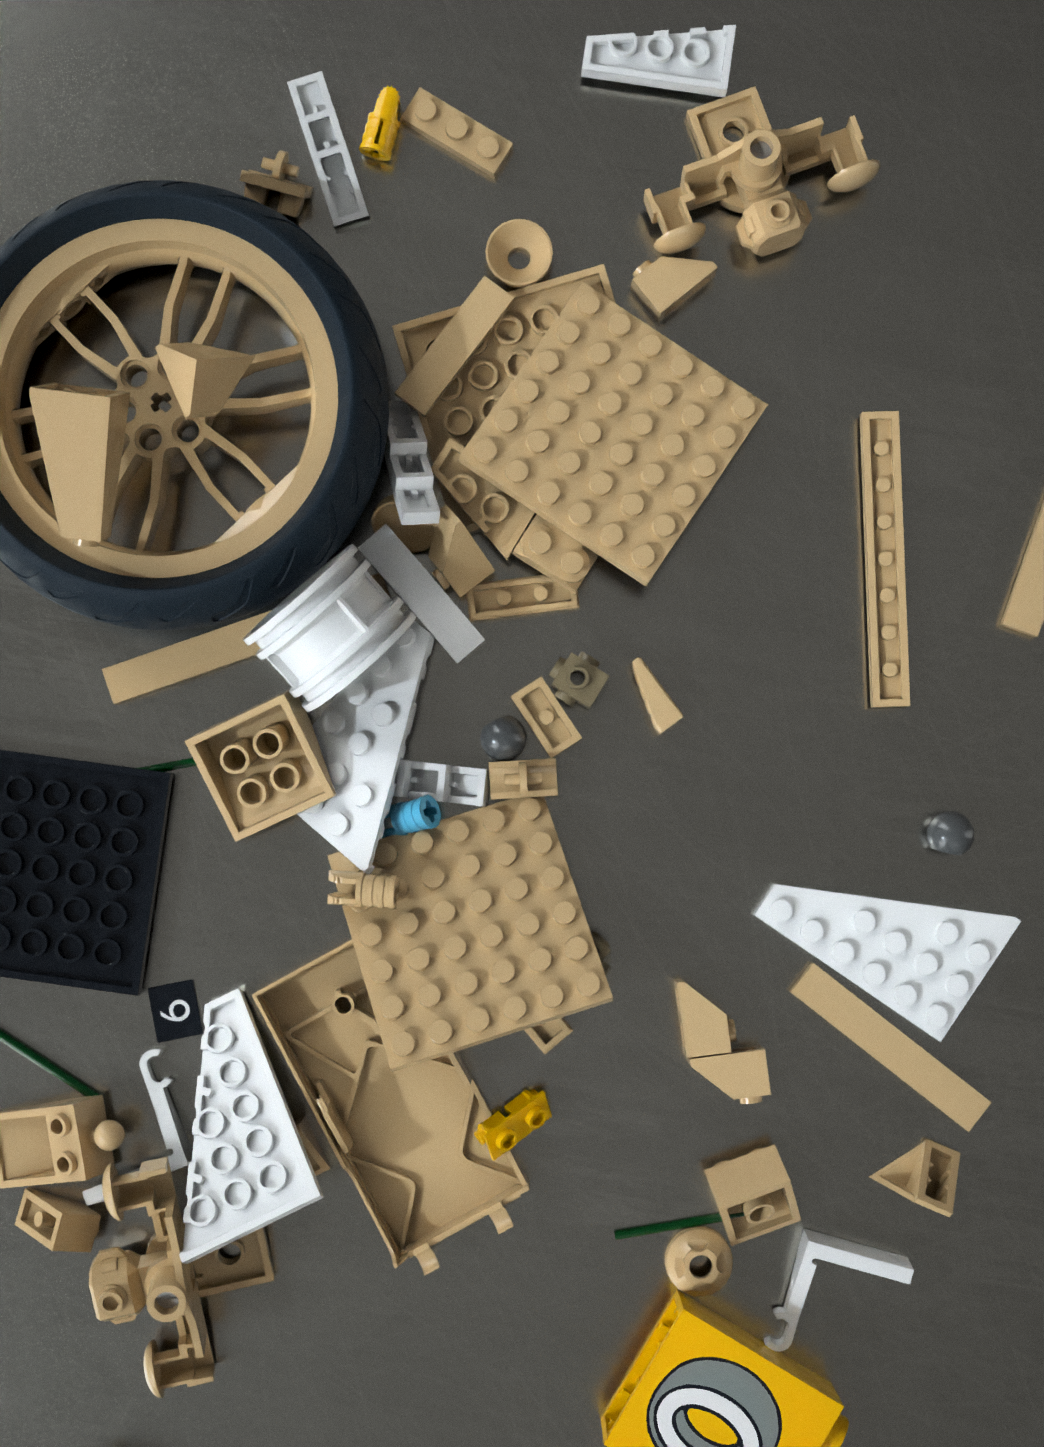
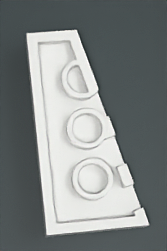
[581,25,736,97]

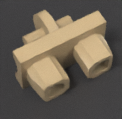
[240,150,313,217]
[488,758,558,800]

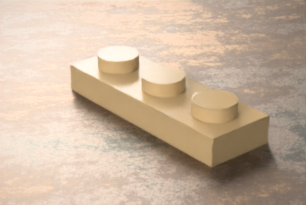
[401,87,513,179]

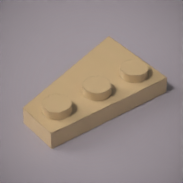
[431,438,536,561]

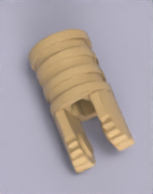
[327,870,399,910]

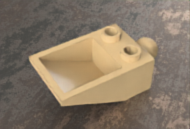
[0,1094,125,1189]

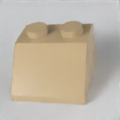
[704,1144,801,1246]

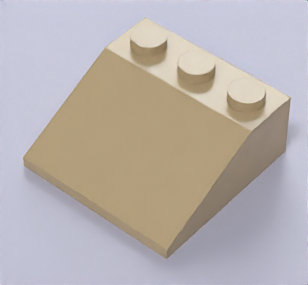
[185,689,336,842]

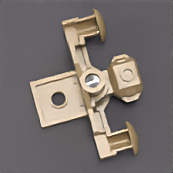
[643,86,880,257]
[89,1156,275,1398]

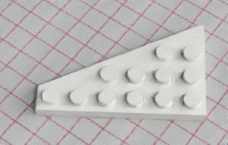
[297,621,435,874]
[753,884,1021,1042]
[179,988,324,1264]

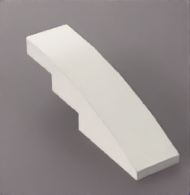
[287,71,369,227]
[384,401,440,525]
[358,524,485,664]
[393,759,490,807]

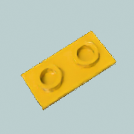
[474,1088,552,1161]

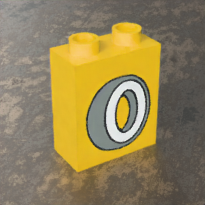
[601,1289,849,1447]

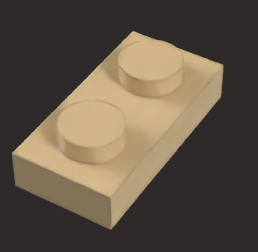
[510,676,582,758]

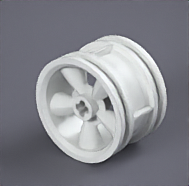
[243,544,416,712]

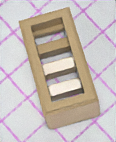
[631,657,683,735]

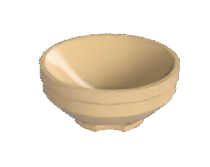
[485,219,553,288]
[371,495,436,553]
[664,1226,733,1296]

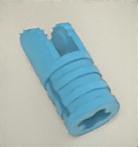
[382,795,441,838]

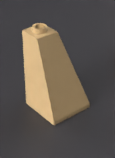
[29,382,130,547]

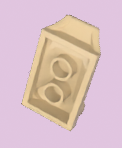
[512,514,599,594]

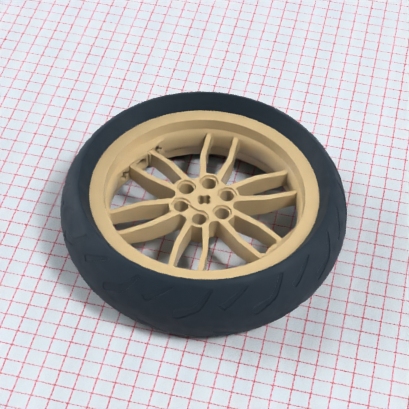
[0,180,389,630]

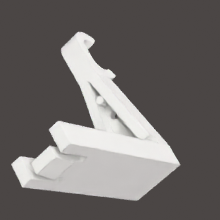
[82,1049,193,1206]
[763,1229,914,1352]

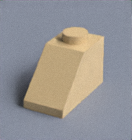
[630,256,718,323]
[428,505,495,597]
[674,978,737,1058]
[687,1045,771,1104]
[15,1188,101,1252]

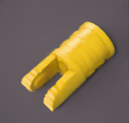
[359,85,401,161]

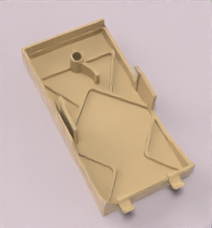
[252,939,530,1275]

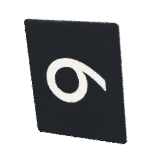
[148,979,203,1043]

